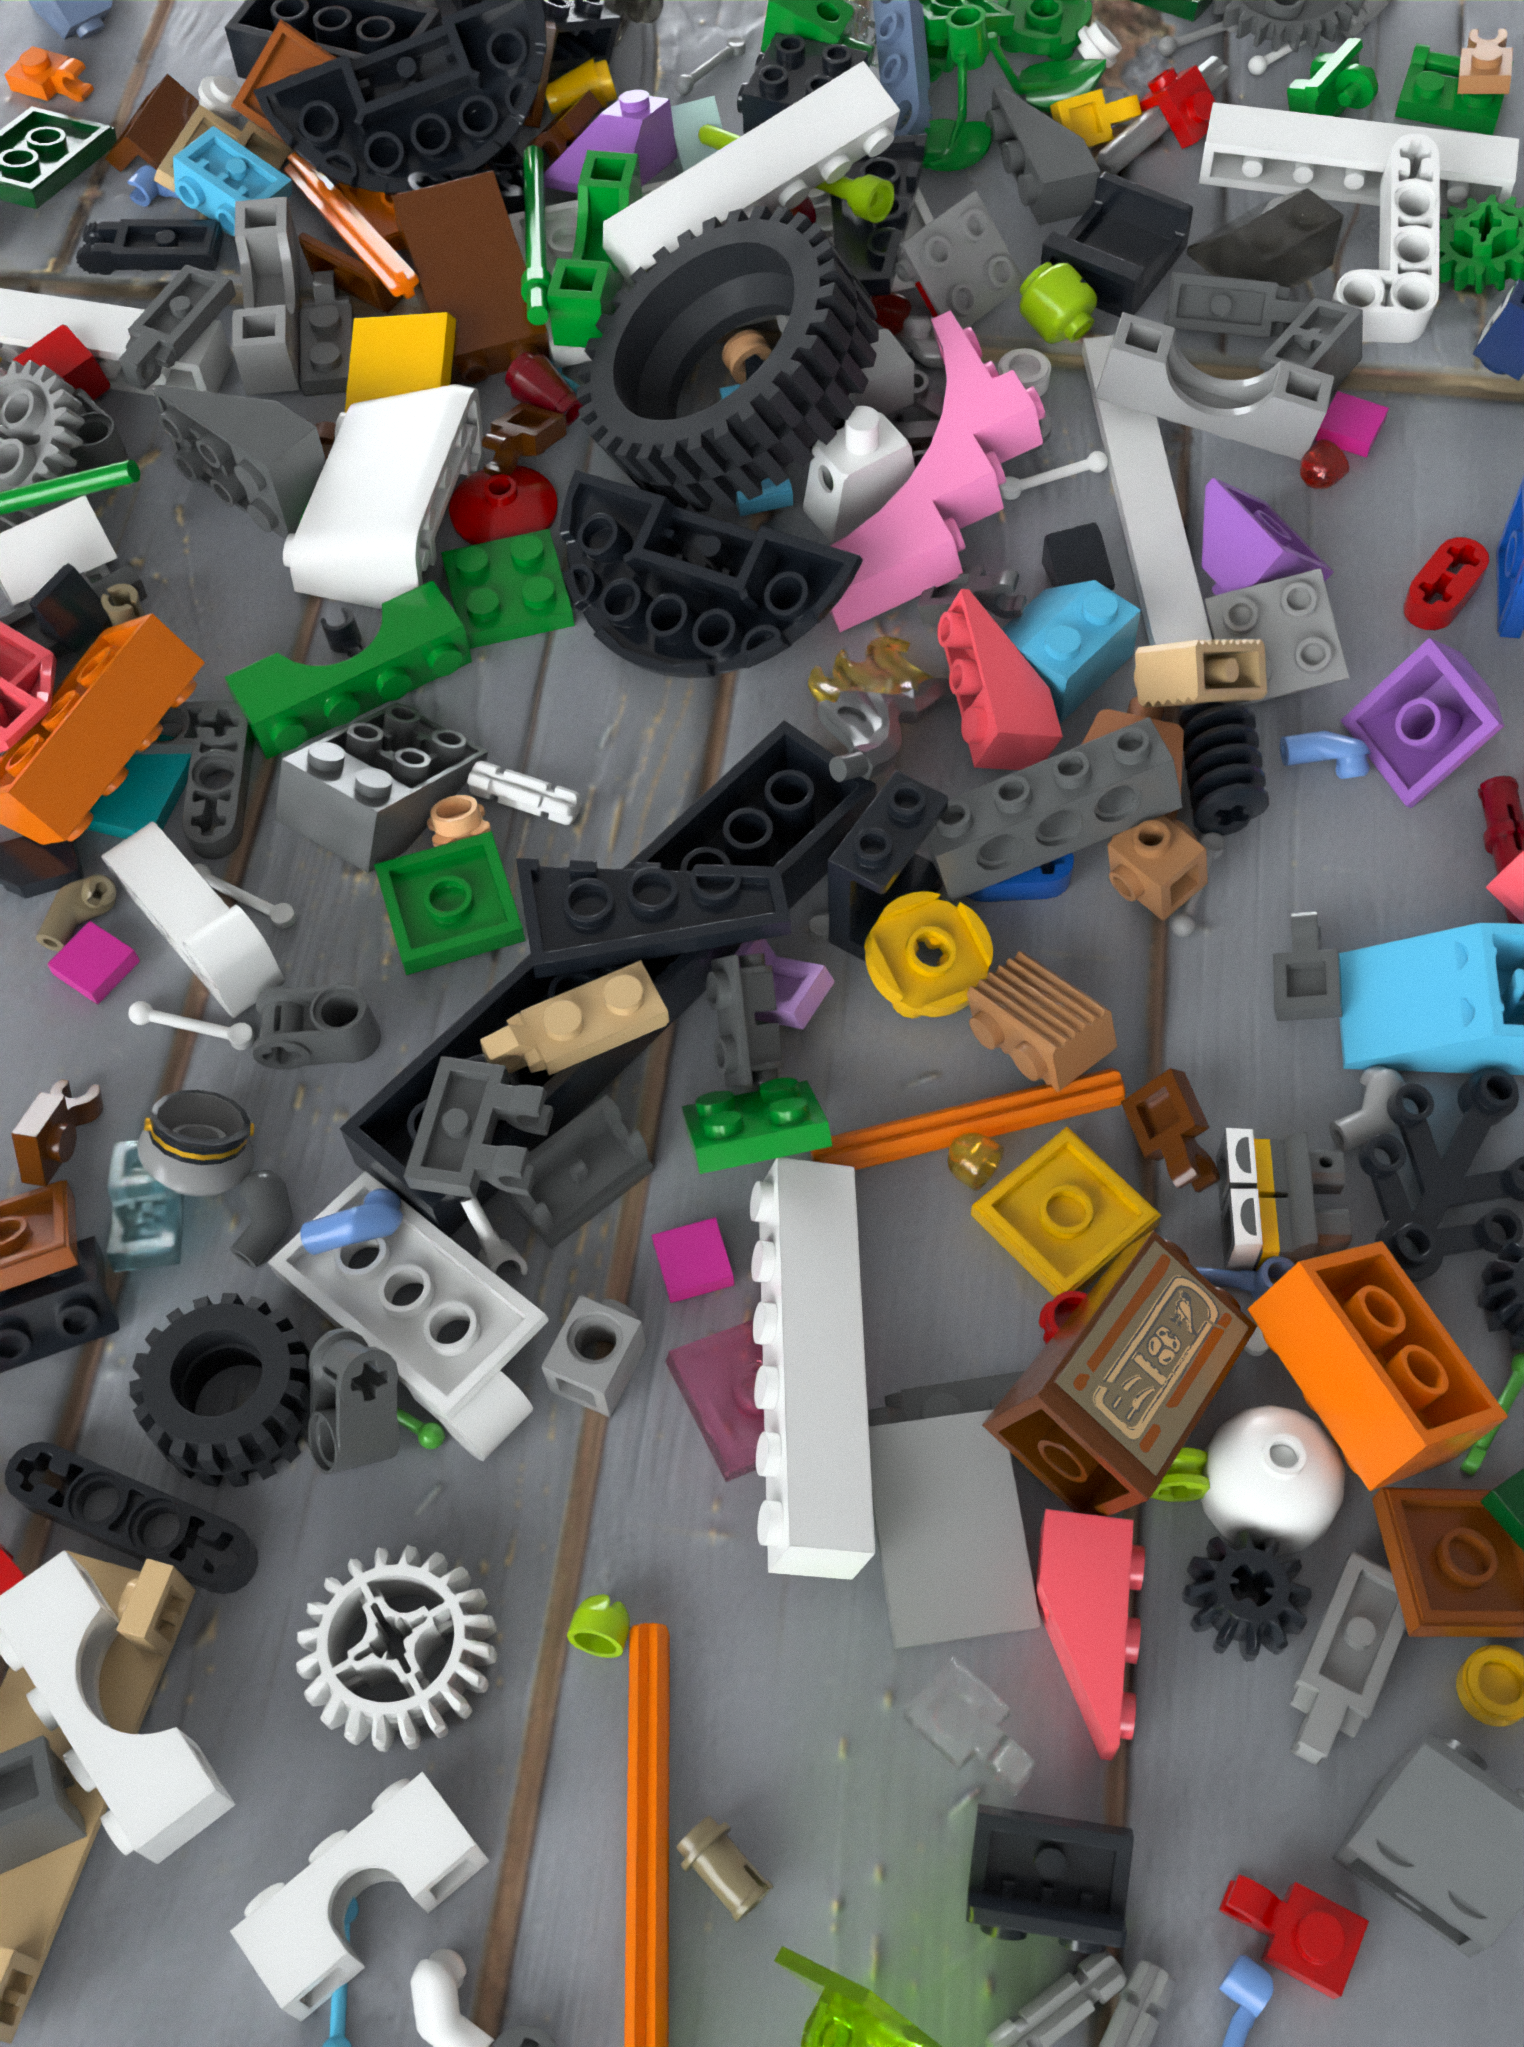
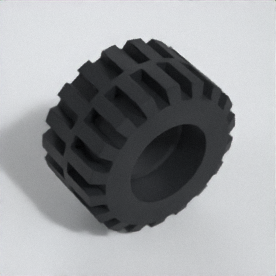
[129,1293,310,1487]

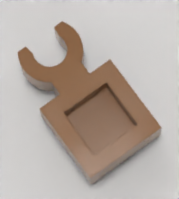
[1457,29,1513,94]

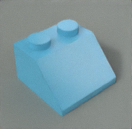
[1002,580,1141,723]

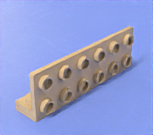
[0,1551,196,2044]

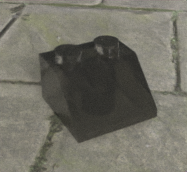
[1186,188,1344,290]

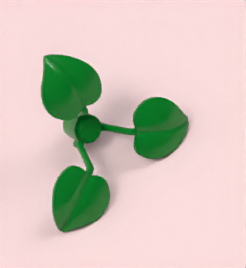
[923,5,1106,172]

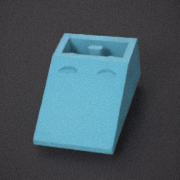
[1339,923,1524,1075]

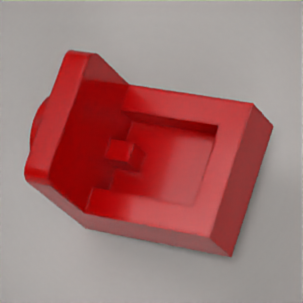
[1139,65,1217,149]

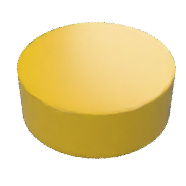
[1456,1645,1524,1727]

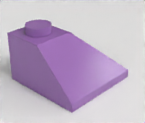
[544,90,677,193]
[1202,477,1334,595]
[1340,637,1504,808]

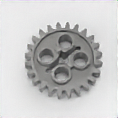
[0,360,85,533]

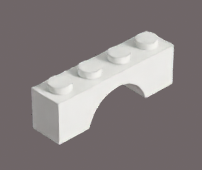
[0,1550,236,1864]

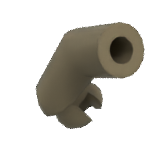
[36,874,117,952]

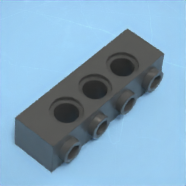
[925,717,1183,902]

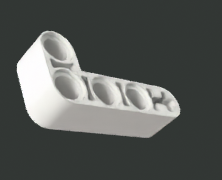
[1331,133,1440,343]
[101,821,285,1018]

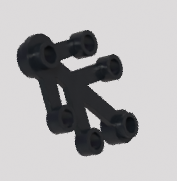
[1358,1068,1524,1282]

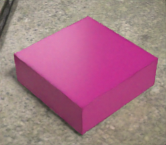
[1315,391,1389,458]
[47,921,140,1005]
[651,1217,735,1303]

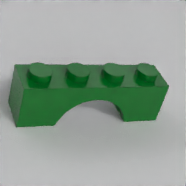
[547,150,642,348]
[225,580,472,760]

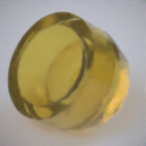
[947,1132,1004,1191]

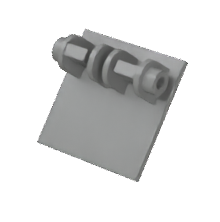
[896,190,1025,329]
[1205,568,1349,706]

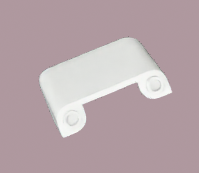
[283,384,485,609]

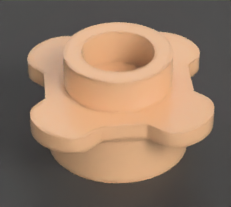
[427,795,491,847]

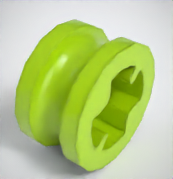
[1151,1447,1210,1502]

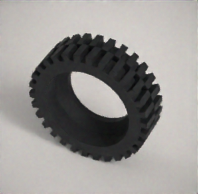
[577,206,879,512]

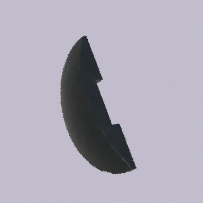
[253,0,547,195]
[559,470,863,678]

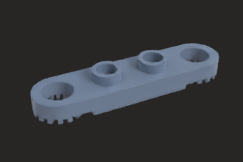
[873,0,933,136]

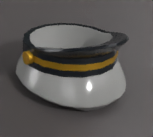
[137,1089,255,1197]

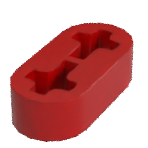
[1403,537,1489,631]

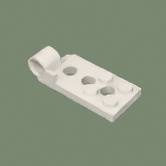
[267,1171,549,1461]

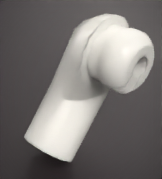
[410,1948,496,2047]

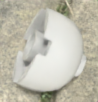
[1201,1405,1345,1556]

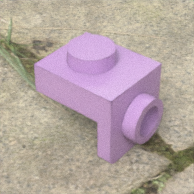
[734,939,835,1029]

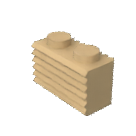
[1134,639,1267,708]

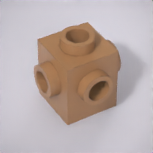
[1107,815,1208,921]

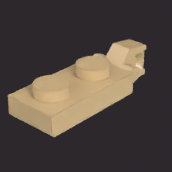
[480,961,669,1075]

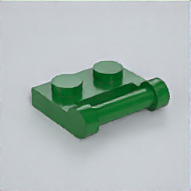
[1395,43,1514,135]

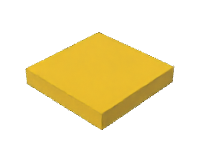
[345,312,457,413]
[971,1127,1162,1298]

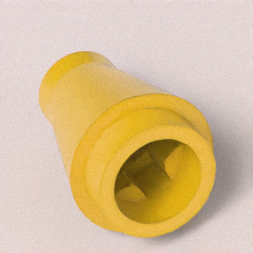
[545,58,618,115]

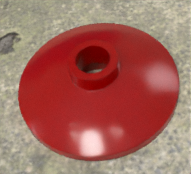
[449,465,558,545]

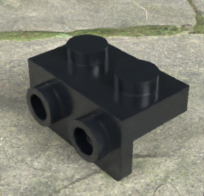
[0,1235,120,1373]
[966,1804,1134,1954]

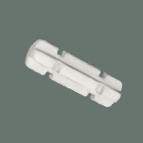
[467,761,582,825]

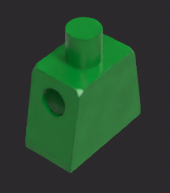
[760,0,875,67]

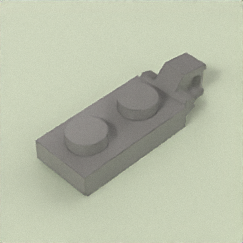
[1290,1551,1406,1766]

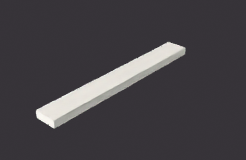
[1082,335,1212,646]

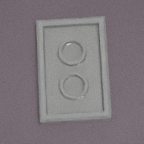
[869,1409,1041,1650]

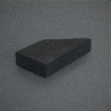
[0,836,84,899]

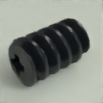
[1178,702,1269,836]

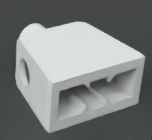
[803,406,915,544]

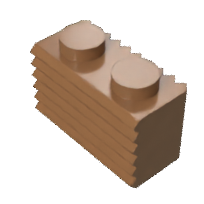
[967,951,1118,1092]

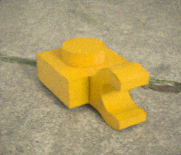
[1050,89,1142,148]

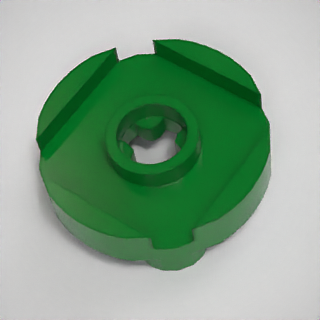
[997,0,1092,61]

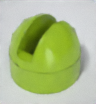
[567,1594,630,1658]

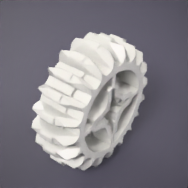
[296,1545,497,1752]

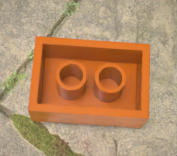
[1247,1241,1508,1491]

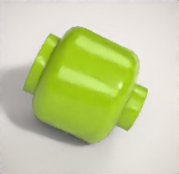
[1019,262,1097,344]

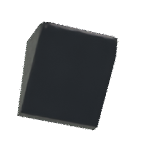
[1042,522,1115,590]
[29,563,110,653]

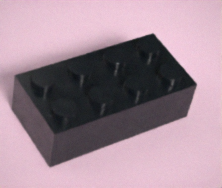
[225,0,443,79]

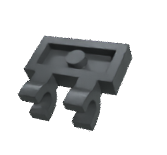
[403,1056,554,1199]

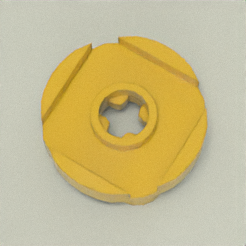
[864,891,993,1019]

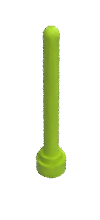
[698,124,894,223]

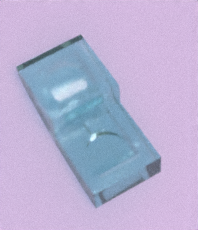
[107,1140,184,1272]

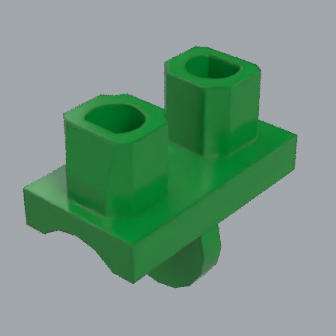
[1287,38,1378,117]

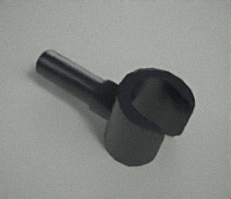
[320,607,363,658]

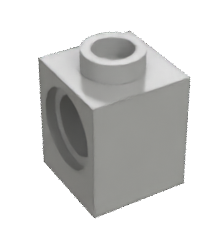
[541,1295,647,1417]

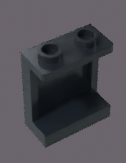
[1041,172,1193,318]
[828,770,948,962]

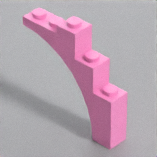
[830,310,1046,633]

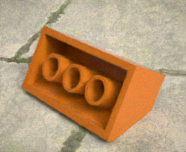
[0,613,205,845]

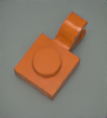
[4,46,94,102]

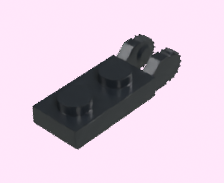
[76,219,224,275]

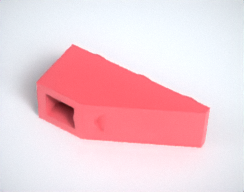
[937,589,1063,770]
[1035,1509,1145,1761]

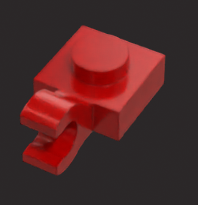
[1218,1874,1369,1999]

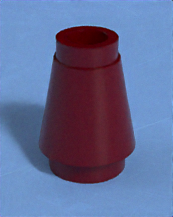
[505,351,583,426]

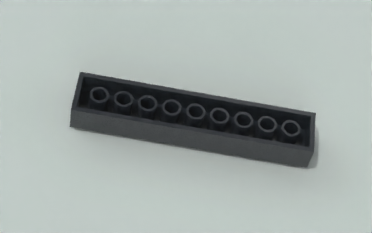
[339,720,877,1238]

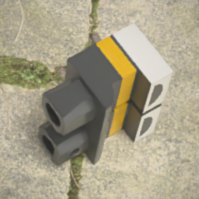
[1216,1128,1352,1271]

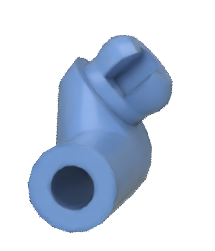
[1279,730,1371,779]
[300,1188,403,1255]

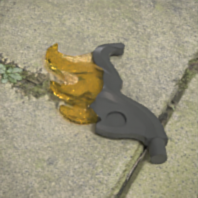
[808,636,958,782]

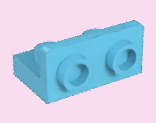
[173,126,292,236]

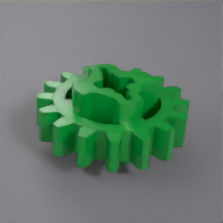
[1439,194,1524,294]

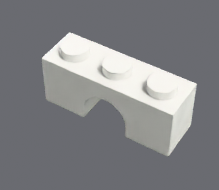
[230,1771,489,2022]

